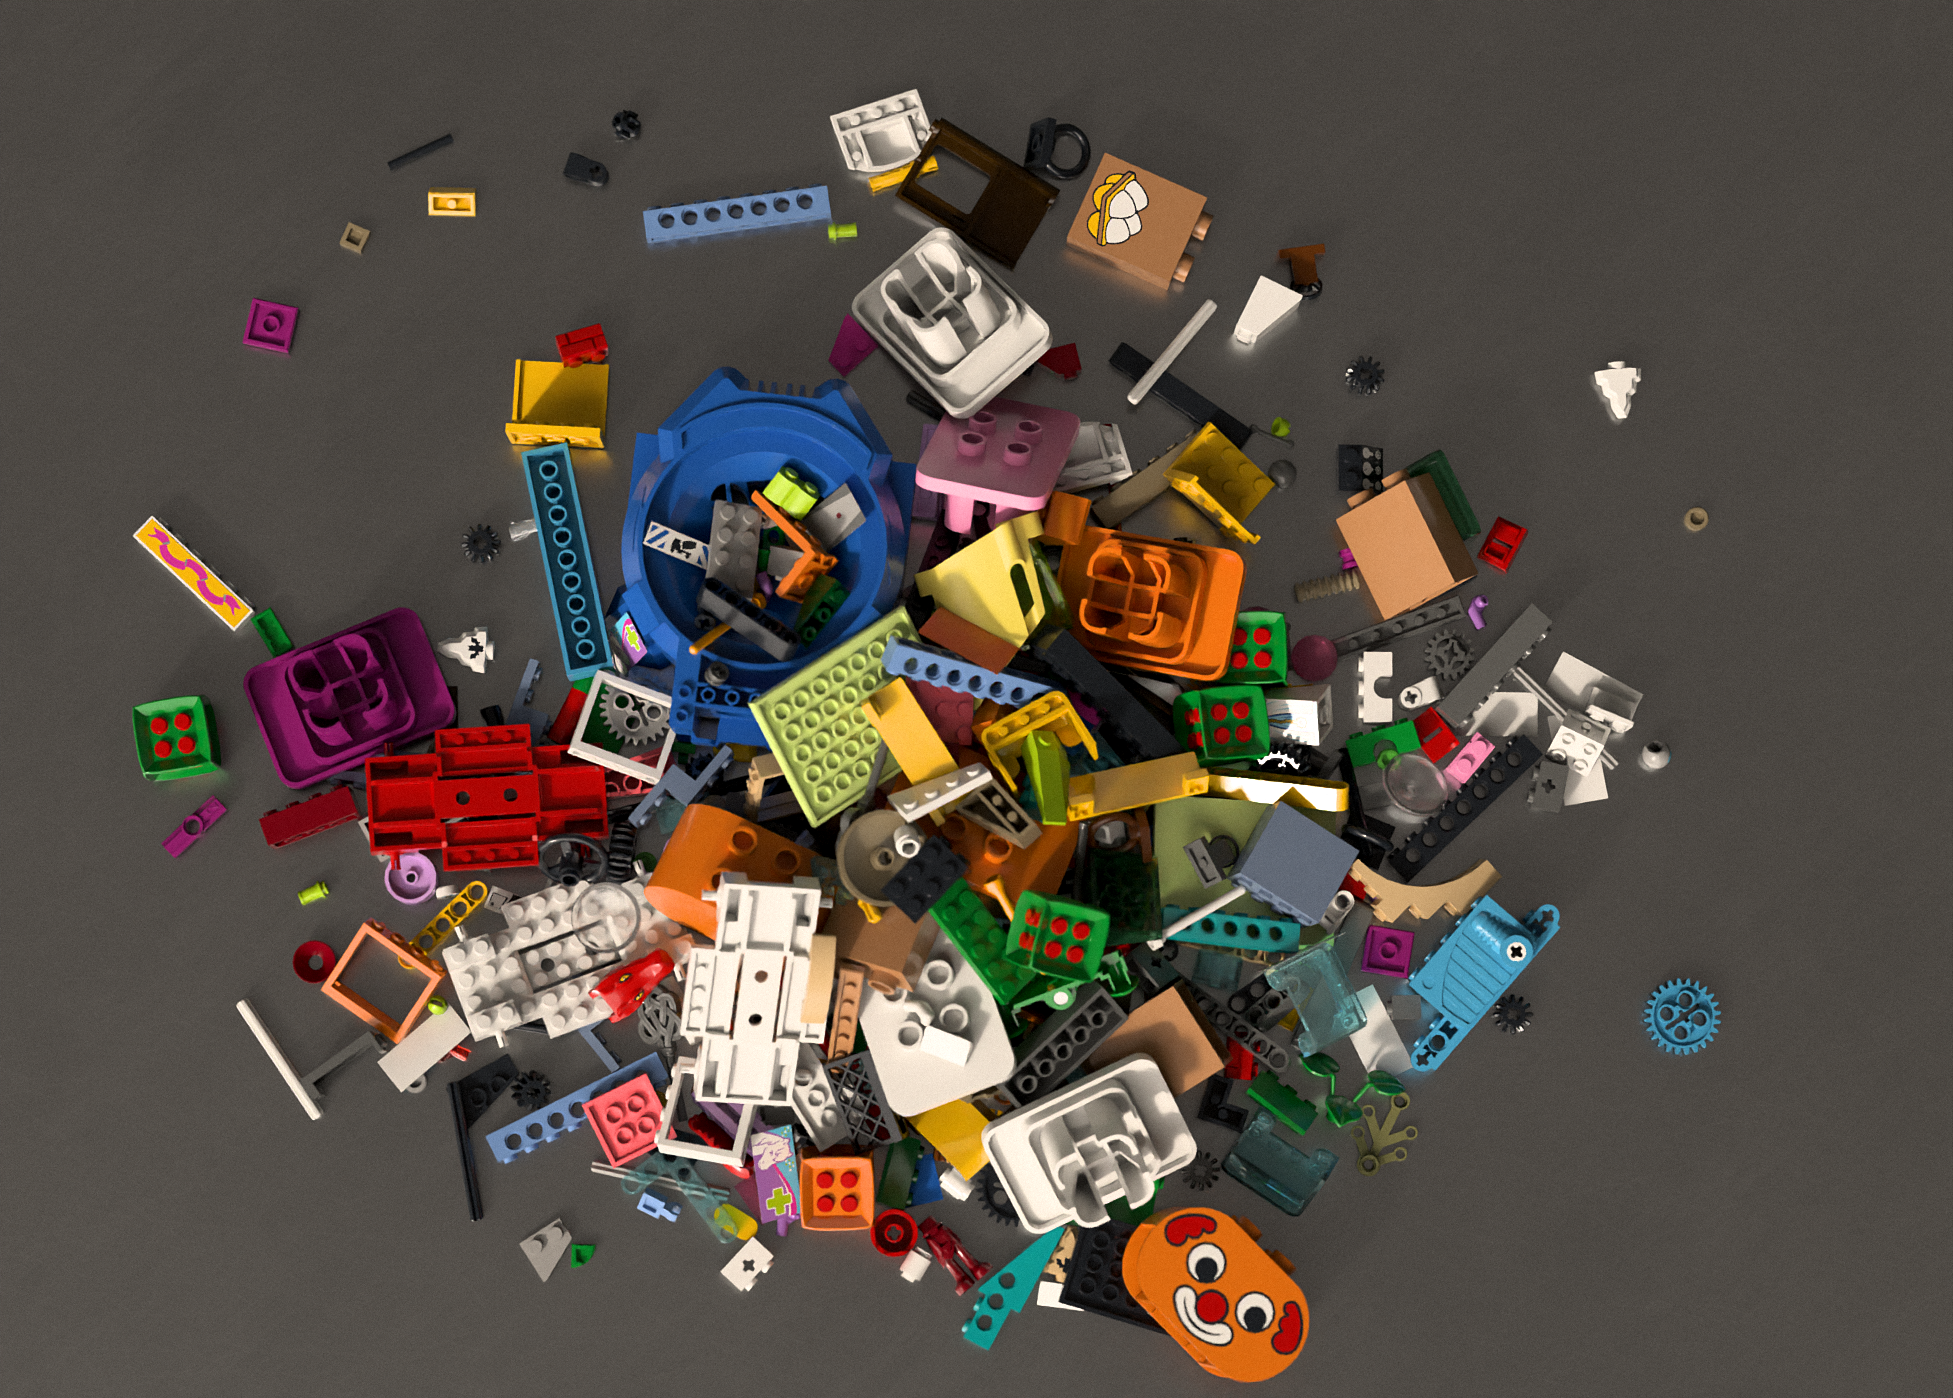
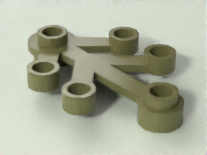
[1350,1092,1418,1176]

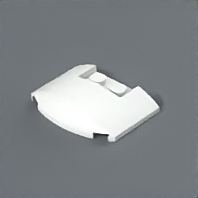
[830,89,932,172]
[1052,421,1132,494]

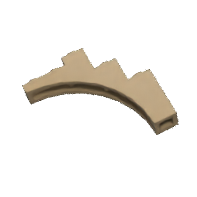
[1348,858,1502,923]

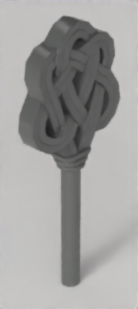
[835,738,889,854]
[637,984,688,1122]

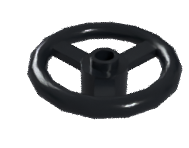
[538,833,610,887]

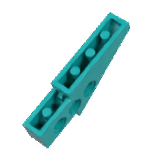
[962,1226,1065,1351]

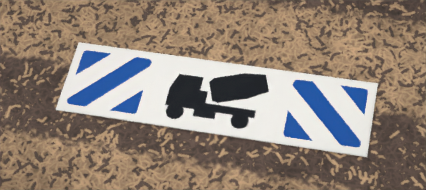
[643,521,710,570]

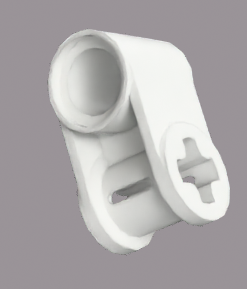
[1398,676,1445,711]
[1318,890,1354,935]

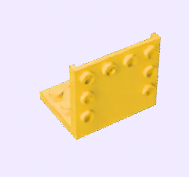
[505,359,610,448]
[1162,422,1275,545]

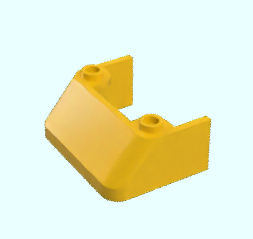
[982,691,1098,803]

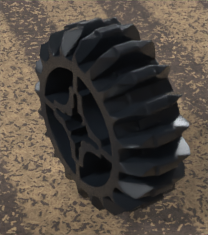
[1251,740,1314,778]
[606,821,638,884]

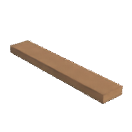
[827,963,865,1075]

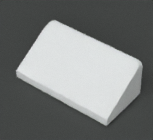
[920,1025,973,1067]
[1037,1281,1084,1311]

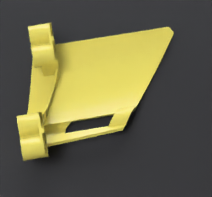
[913,511,1045,711]

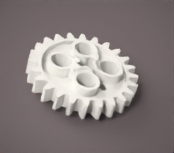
[599,669,672,746]

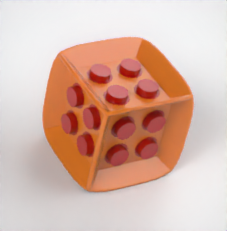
[800,1144,875,1230]

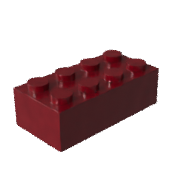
[259,784,362,849]

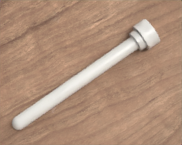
[1145,885,1246,951]

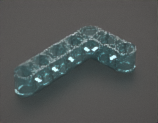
[621,1151,739,1243]

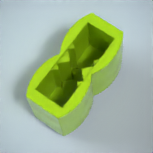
[763,467,820,521]

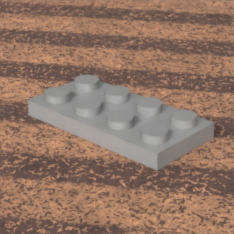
[706,500,762,601]

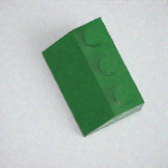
[1244,1069,1318,1136]

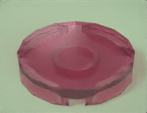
[1291,635,1338,681]

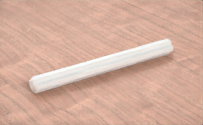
[1127,299,1217,404]
[236,998,324,1120]

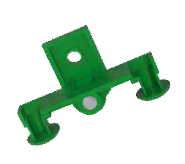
[995,949,1139,1039]

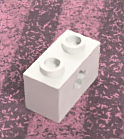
[721,1237,774,1291]

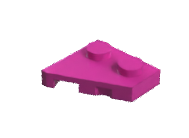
[828,314,878,378]

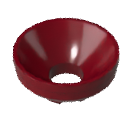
[293,940,336,984]

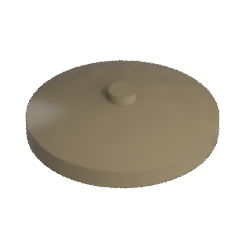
[837,810,928,907]

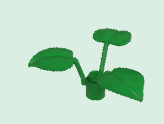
[1298,1051,1406,1127]

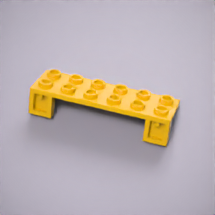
[860,677,973,827]
[1067,752,1209,821]

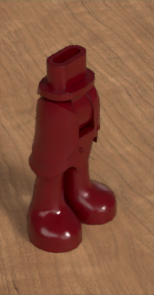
[918,1215,993,1296]

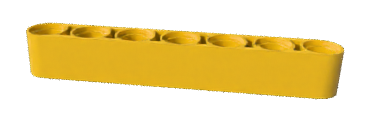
[1197,766,1349,811]

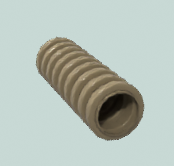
[1294,569,1360,603]

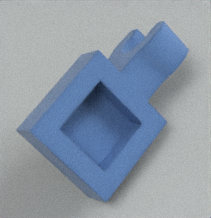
[637,1187,683,1222]

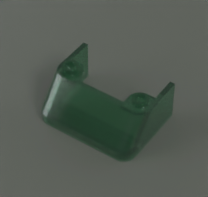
[1403,449,1481,545]

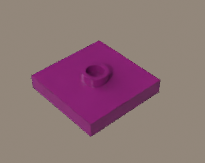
[242,298,299,354]
[1361,924,1415,979]

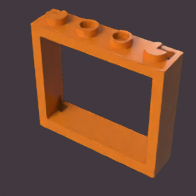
[321,917,448,1044]

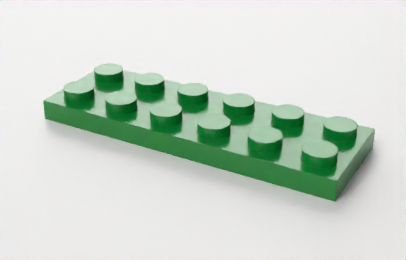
[929,877,1036,1005]

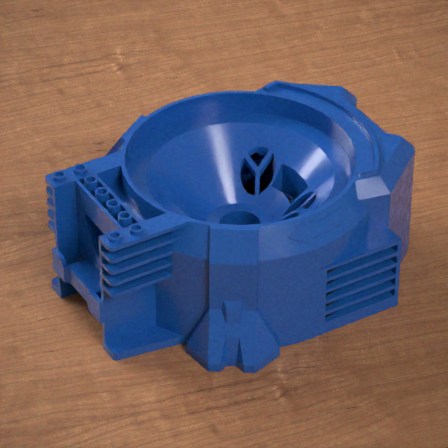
[605,366,917,753]

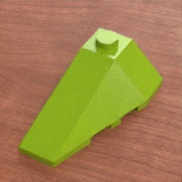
[1020,730,1070,825]

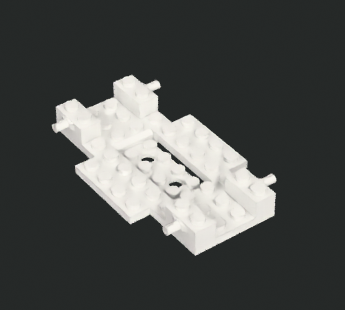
[442,859,695,1048]
[679,872,833,1106]

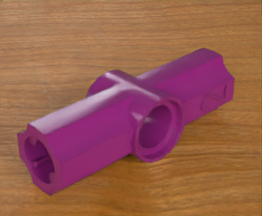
[161,795,227,859]

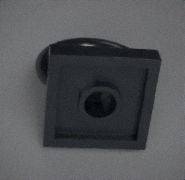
[1023,117,1091,178]
[1340,814,1396,871]

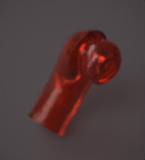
[437,1045,470,1063]

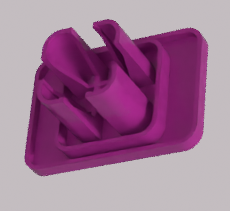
[243,607,456,789]

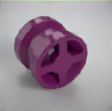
[1338,548,1358,570]

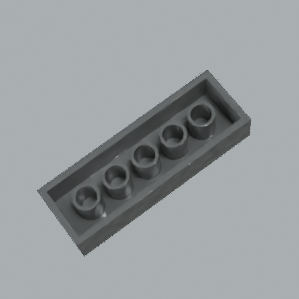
[1434,603,1553,730]
[995,980,1129,1109]

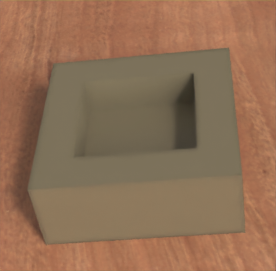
[340,222,371,254]

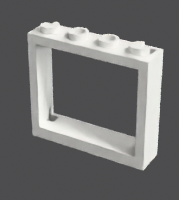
[567,669,676,785]
[655,1056,758,1167]

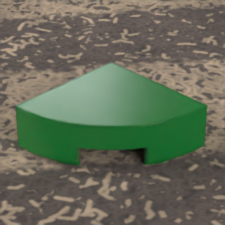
[571,1244,596,1268]

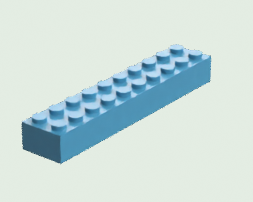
[521,442,616,682]

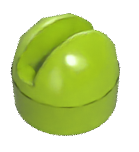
[1271,417,1291,437]
[428,995,448,1015]

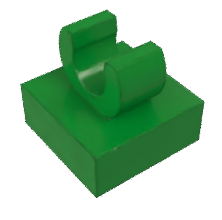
[671,741,697,765]

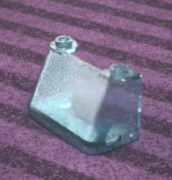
[1264,943,1367,1057]

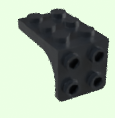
[880,835,971,924]

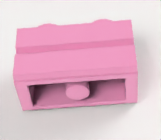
[1445,732,1495,784]

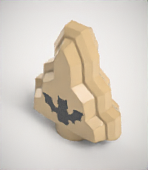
[1042,1225,1078,1282]

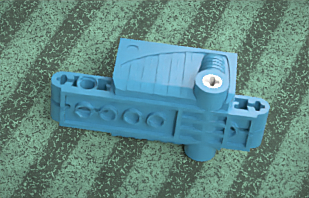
[1408,895,1560,1072]

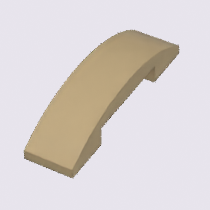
[800,934,836,1024]

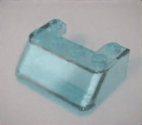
[1221,1105,1340,1217]

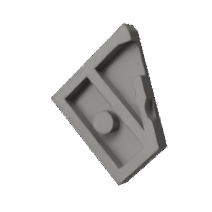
[520,1218,573,1282]

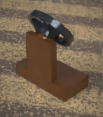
[1277,243,1326,300]

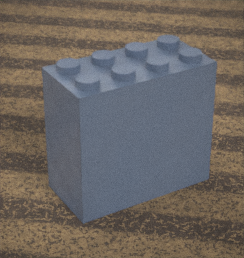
[1227,801,1359,928]

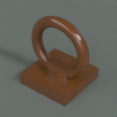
[1087,806,1153,863]

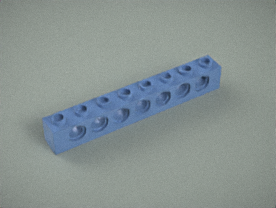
[643,183,831,243]
[881,635,1067,709]
[486,1052,669,1164]

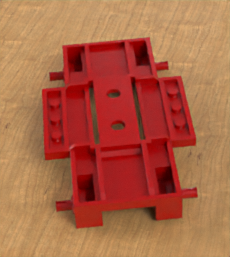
[365,724,609,872]

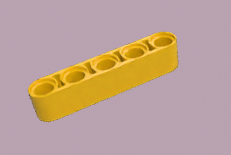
[398,881,489,969]

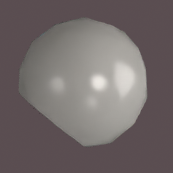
[1642,739,1672,769]

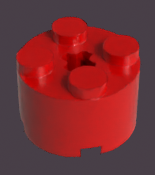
[870,1209,918,1257]

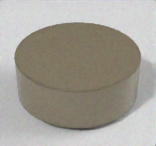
[1684,507,1709,531]

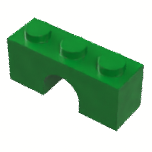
[1345,718,1422,769]

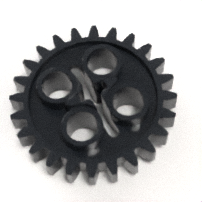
[976,1163,1021,1227]

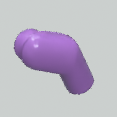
[755,571,773,603]
[1468,594,1489,630]
[776,1213,801,1236]

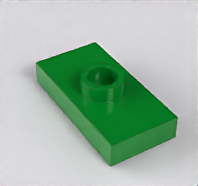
[251,607,295,658]

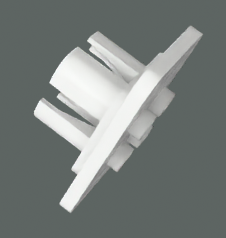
[852,228,1053,419]
[858,928,1017,1116]
[981,1053,1197,1233]

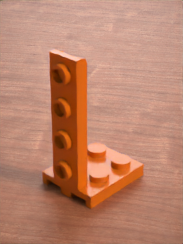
[752,490,839,603]

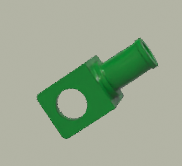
[757,526,785,577]

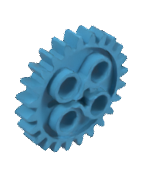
[1644,978,1721,1055]

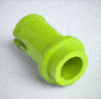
[828,222,857,240]
[297,880,329,905]

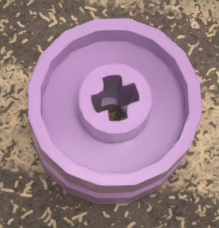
[385,852,440,905]

